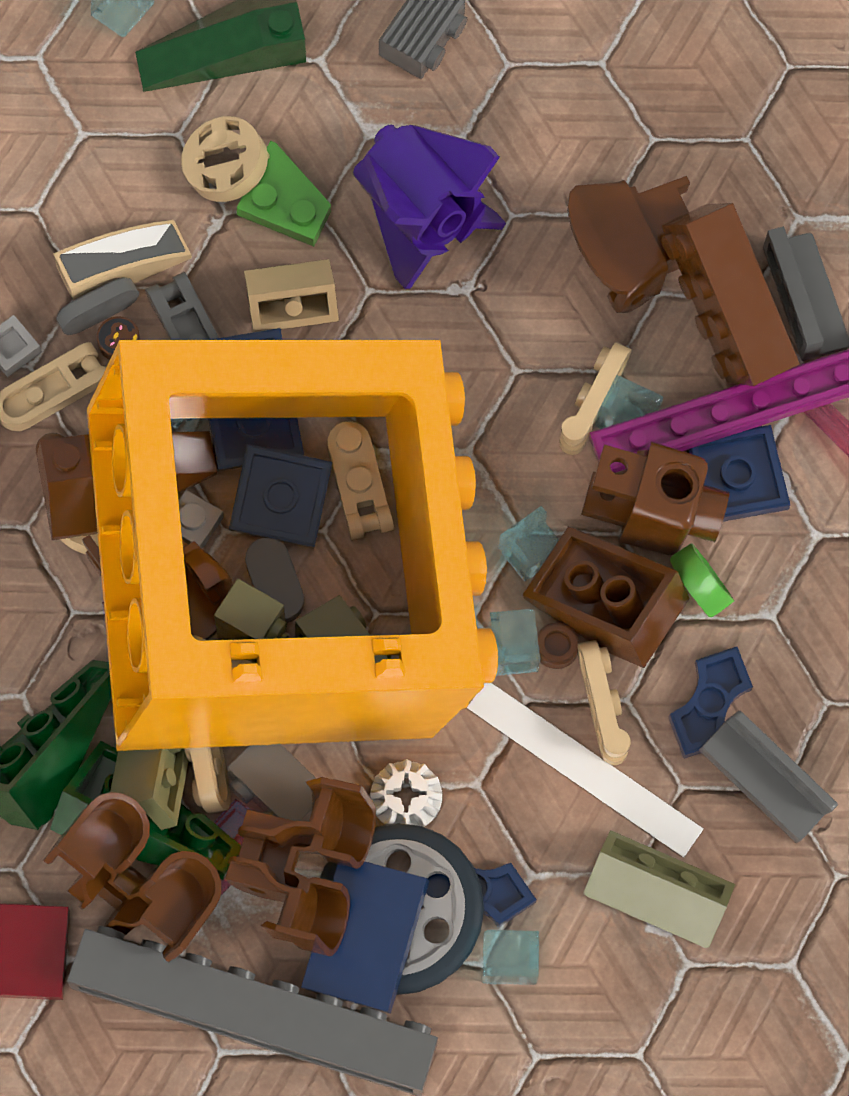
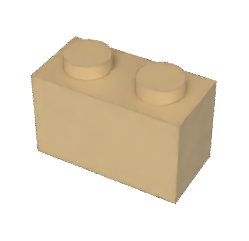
[244,259,339,332]

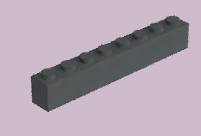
[67,926,438,1096]

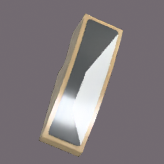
[53,220,192,300]

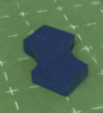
[668,647,753,759]
[426,863,537,927]

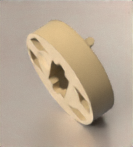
[181,116,270,202]

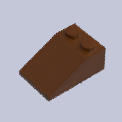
[522,526,690,668]

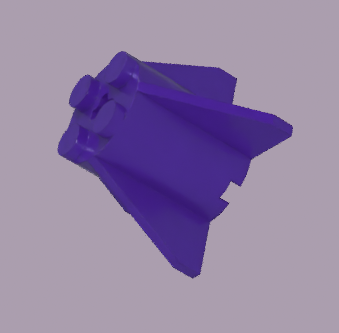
[353,124,506,289]

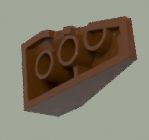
[37,431,217,540]

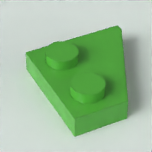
[237,141,331,247]

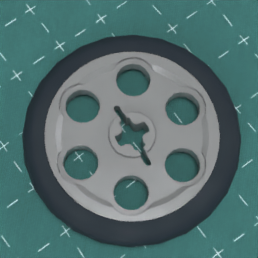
[320,823,484,995]

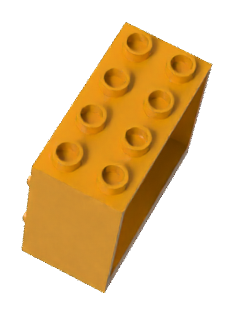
[87,340,498,751]

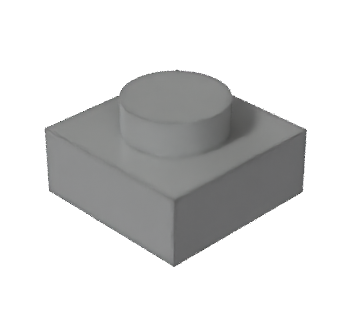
[0,315,42,377]
[178,490,224,549]

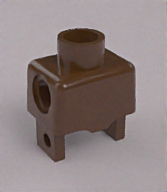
[581,441,729,555]

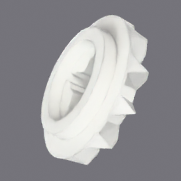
[370,759,442,827]

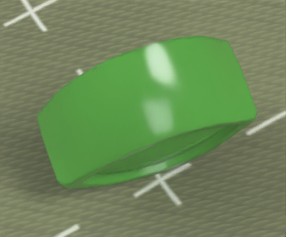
[670,543,734,617]

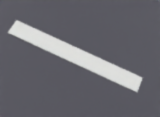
[467,683,703,857]

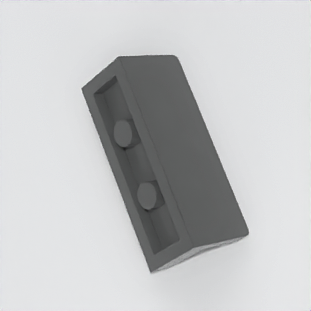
[763,226,849,361]
[699,710,838,843]

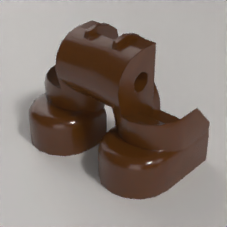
[225,777,376,956]
[43,792,221,962]

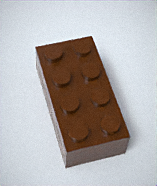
[661,203,800,386]

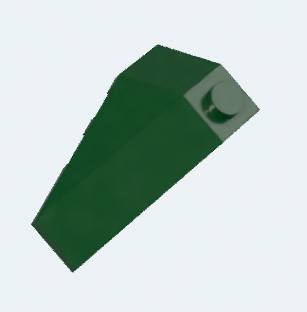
[135,0,306,92]
[0,660,112,830]
[50,741,241,880]

